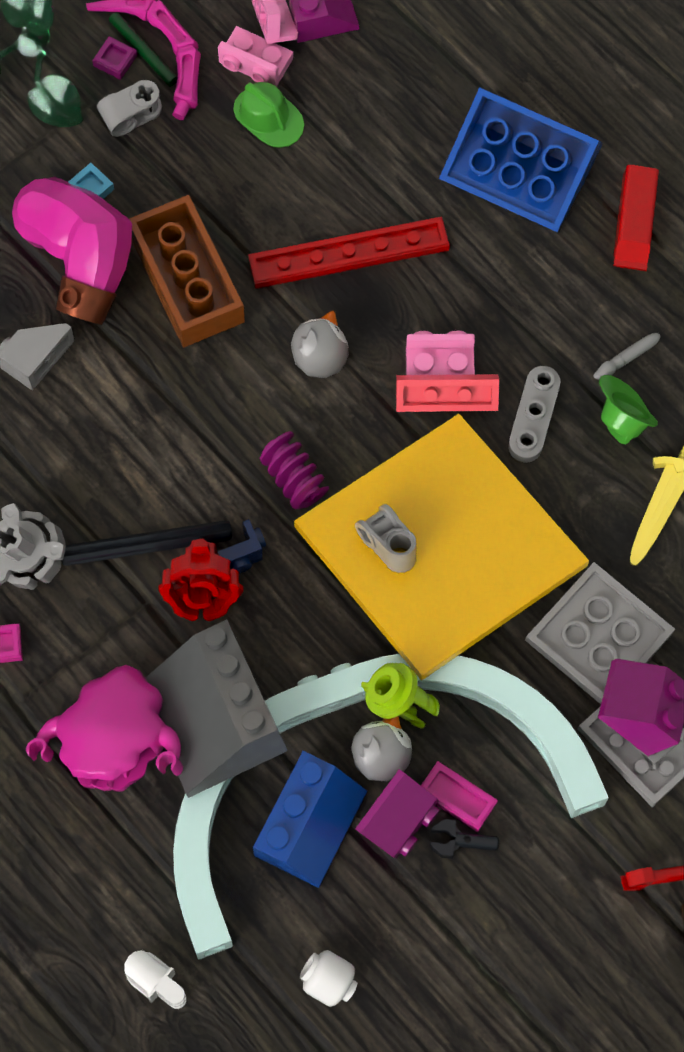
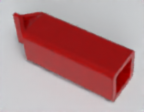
[613,165,659,271]

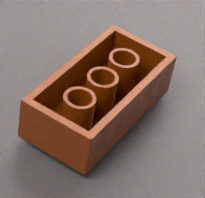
[129,195,245,348]

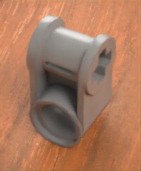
[97,80,162,137]
[355,504,416,573]

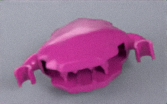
[26,665,183,792]

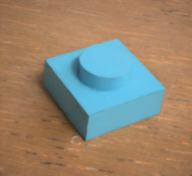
[68,163,114,199]

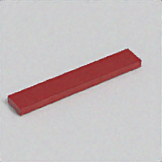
[248,216,450,289]

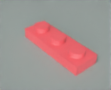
[396,374,499,412]

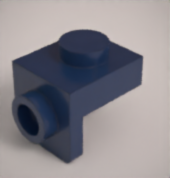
[218,519,266,574]

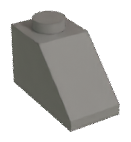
[0,323,74,391]

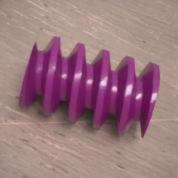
[260,431,329,510]

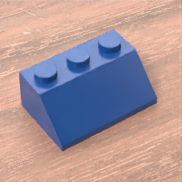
[253,751,367,888]

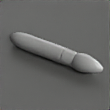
[593,333,660,380]

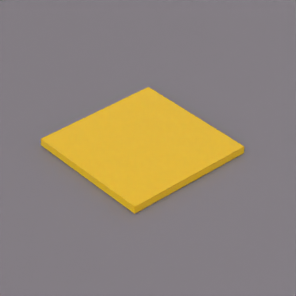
[294,414,589,681]

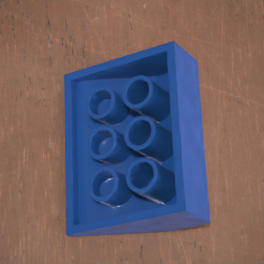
[439,87,603,232]

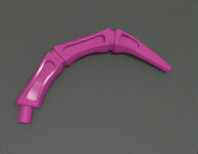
[86,0,201,120]

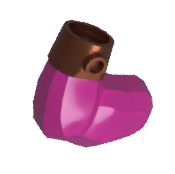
[12,177,132,325]

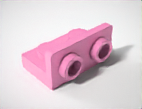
[251,0,298,44]
[218,26,293,86]
[406,331,475,375]

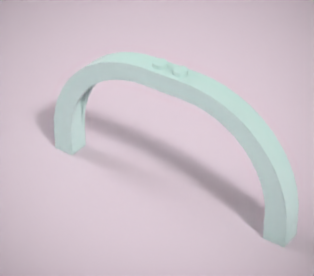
[173,654,609,960]

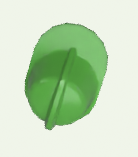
[233,82,304,148]
[599,375,658,444]

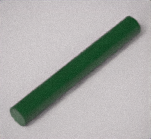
[109,12,178,87]

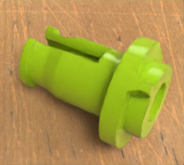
[361,663,440,728]

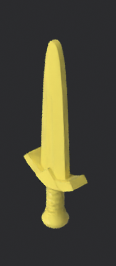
[630,446,684,566]

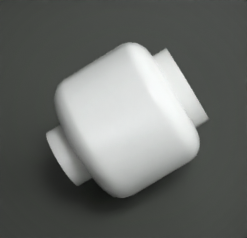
[300,950,358,1007]

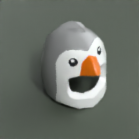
[291,311,349,378]
[351,716,412,781]

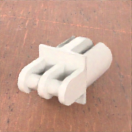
[124,950,186,1009]

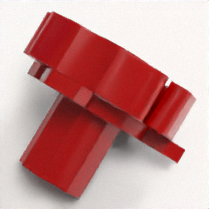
[158,538,243,621]

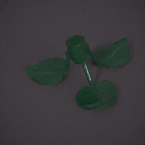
[0,0,83,127]

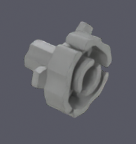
[0,503,66,590]

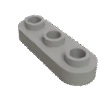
[508,366,561,463]

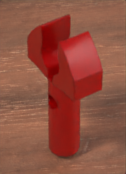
[620,865,684,891]

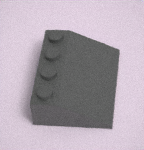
[145,619,288,798]

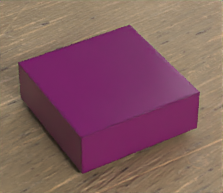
[92,36,137,80]

